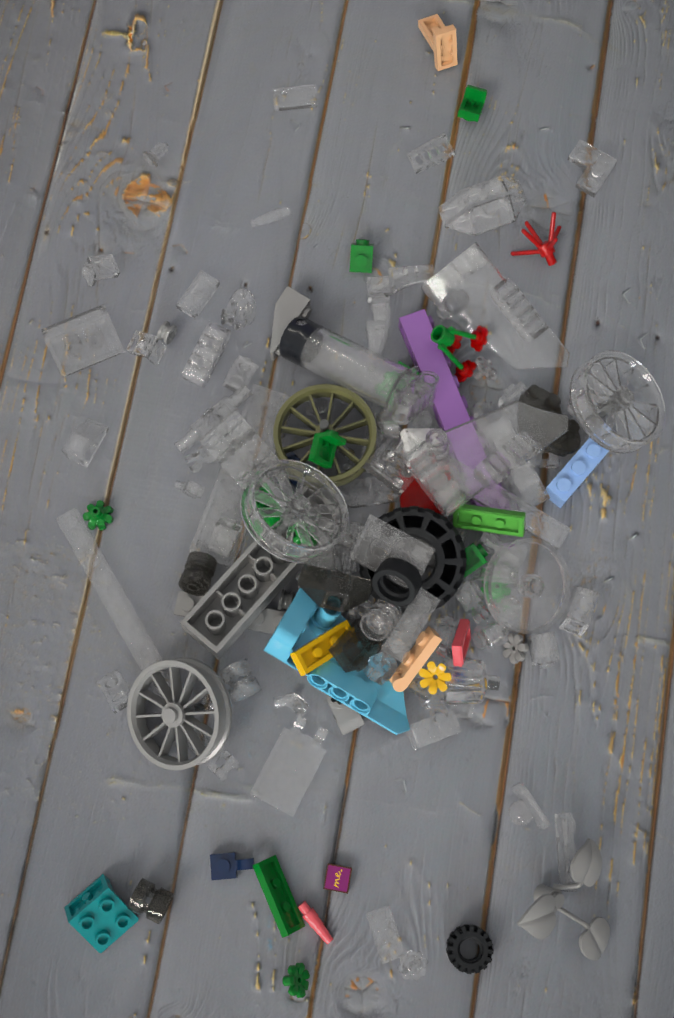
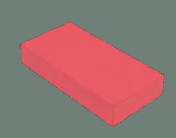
[452,619,471,667]

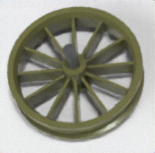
[273,384,377,489]

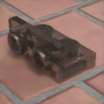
[328,618,387,673]

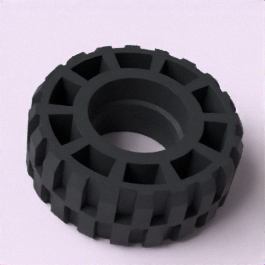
[358,506,467,615]

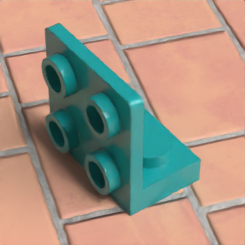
[64,874,139,953]

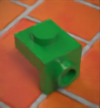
[457,85,487,122]
[349,239,374,273]
[308,430,347,469]
[464,542,488,578]

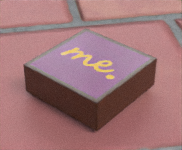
[323,863,352,894]

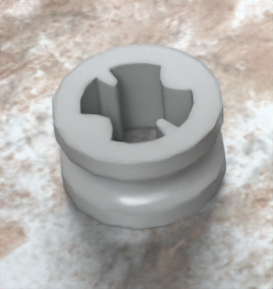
[157,321,177,344]

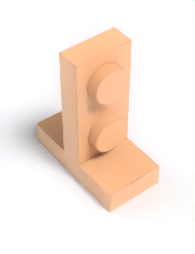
[418,14,458,71]

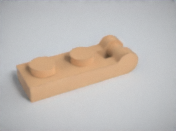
[388,626,442,692]

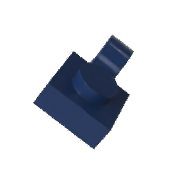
[210,852,254,880]

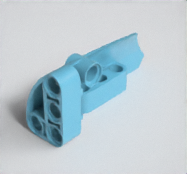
[263,585,410,735]

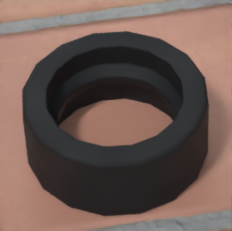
[372,558,422,606]

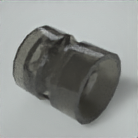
[178,551,217,596]
[127,878,174,924]

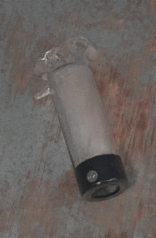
[279,316,439,425]

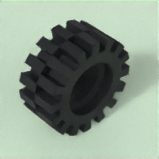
[446,924,494,974]

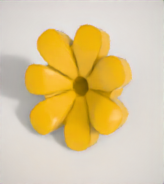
[419,661,451,694]

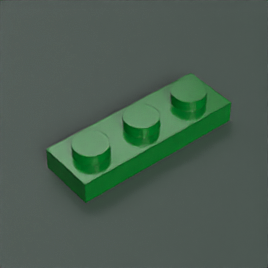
[252,855,305,938]

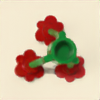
[431,325,488,382]

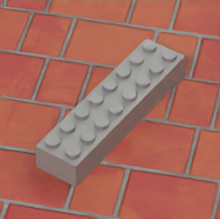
[180,482,344,660]

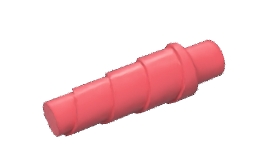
[298,901,333,944]

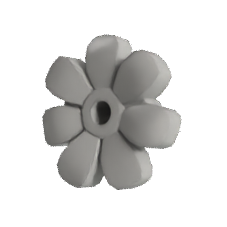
[503,633,529,664]

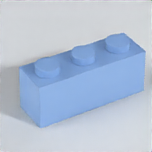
[543,436,609,508]

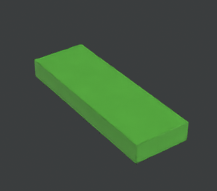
[453,503,526,537]

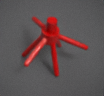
[510,212,561,266]

